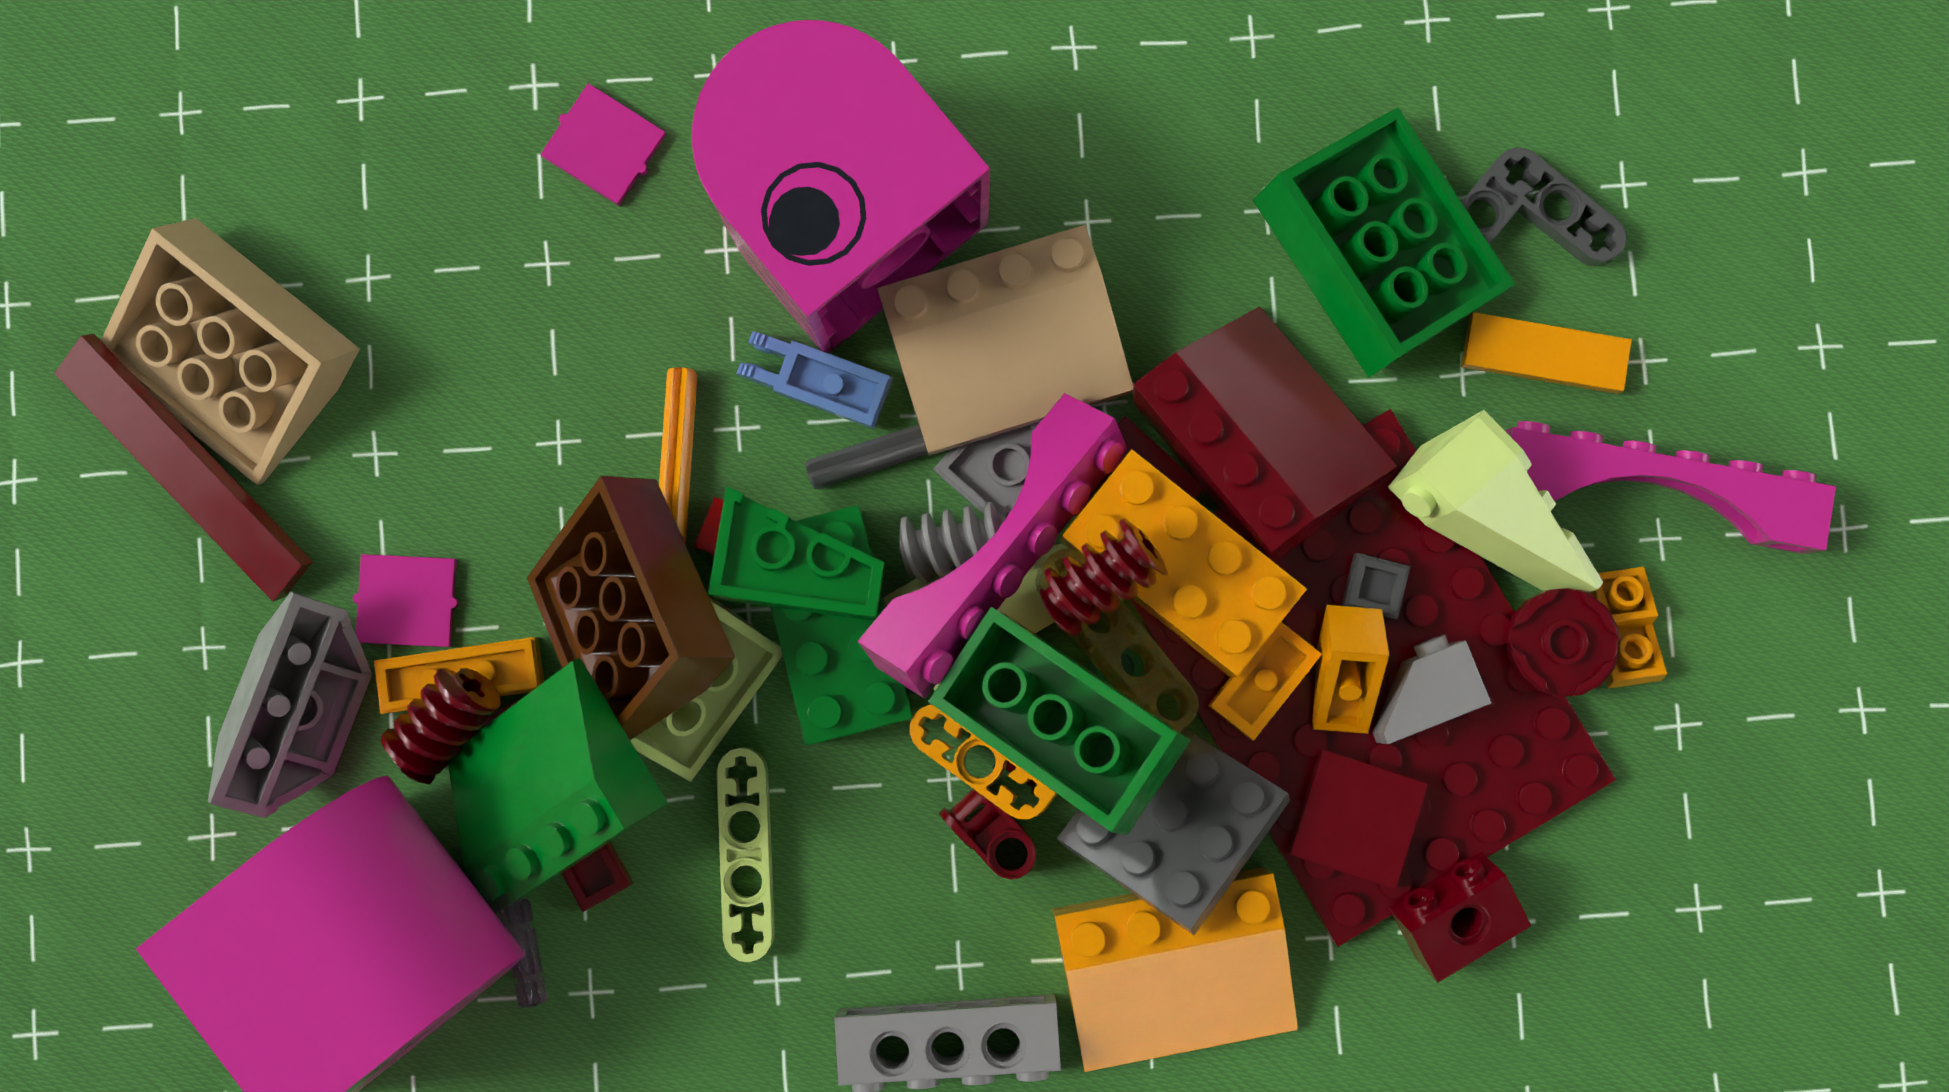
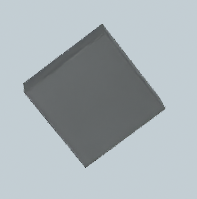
[1341,553,1410,620]

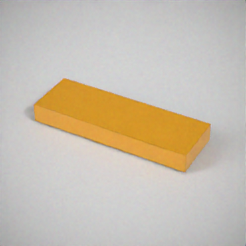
[1461,312,1632,394]
[374,637,544,714]

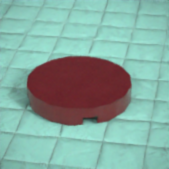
[1506,588,1620,697]

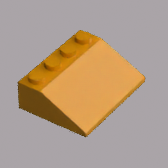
[1053,867,1298,1072]

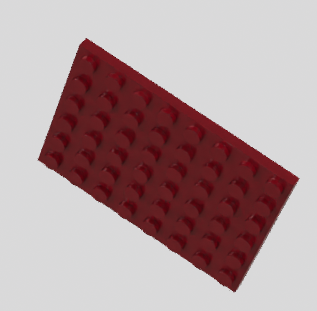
[1130,409,1616,947]

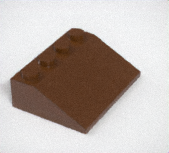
[527,476,735,740]

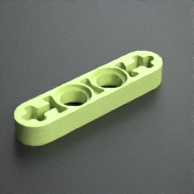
[717,747,775,962]

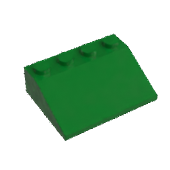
[1253,107,1516,378]
[448,658,668,914]

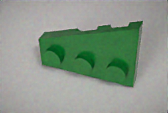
[708,486,885,621]

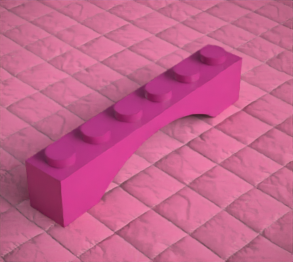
[858,393,1128,699]
[1505,421,1836,554]

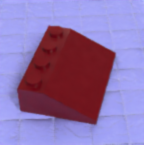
[1133,306,1398,562]

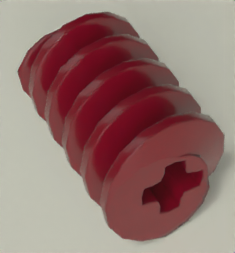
[1039,517,1168,637]
[381,668,501,785]

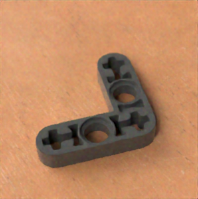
[1461,147,1626,266]

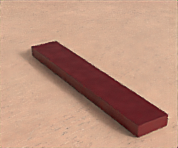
[54,334,313,602]

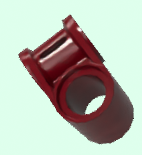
[939,776,1036,880]

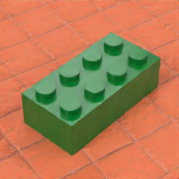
[771,505,914,746]
[928,607,1191,836]

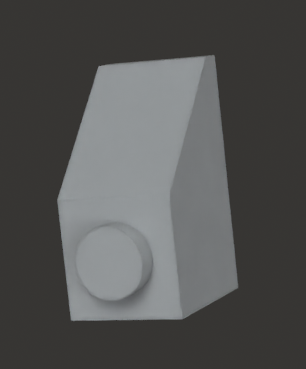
[1372,635,1491,744]

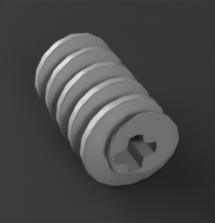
[900,502,1011,583]

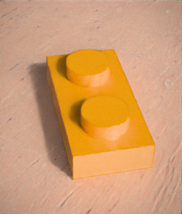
[1208,622,1322,741]

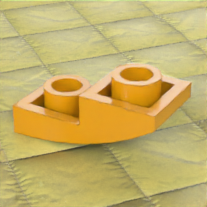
[1590,567,1667,689]

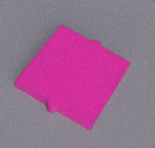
[540,83,666,206]
[353,554,460,647]

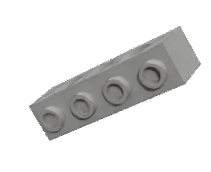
[834,994,1061,1092]

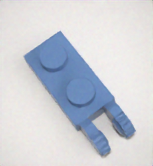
[736,331,893,430]

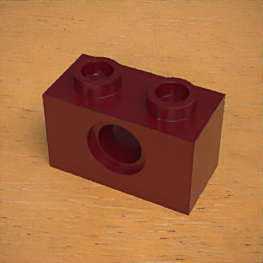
[1389,852,1532,983]

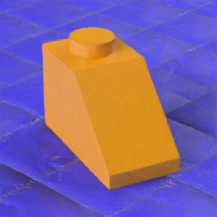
[1312,605,1389,734]

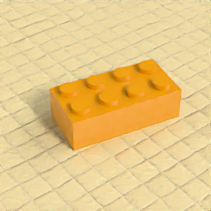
[1059,449,1307,677]

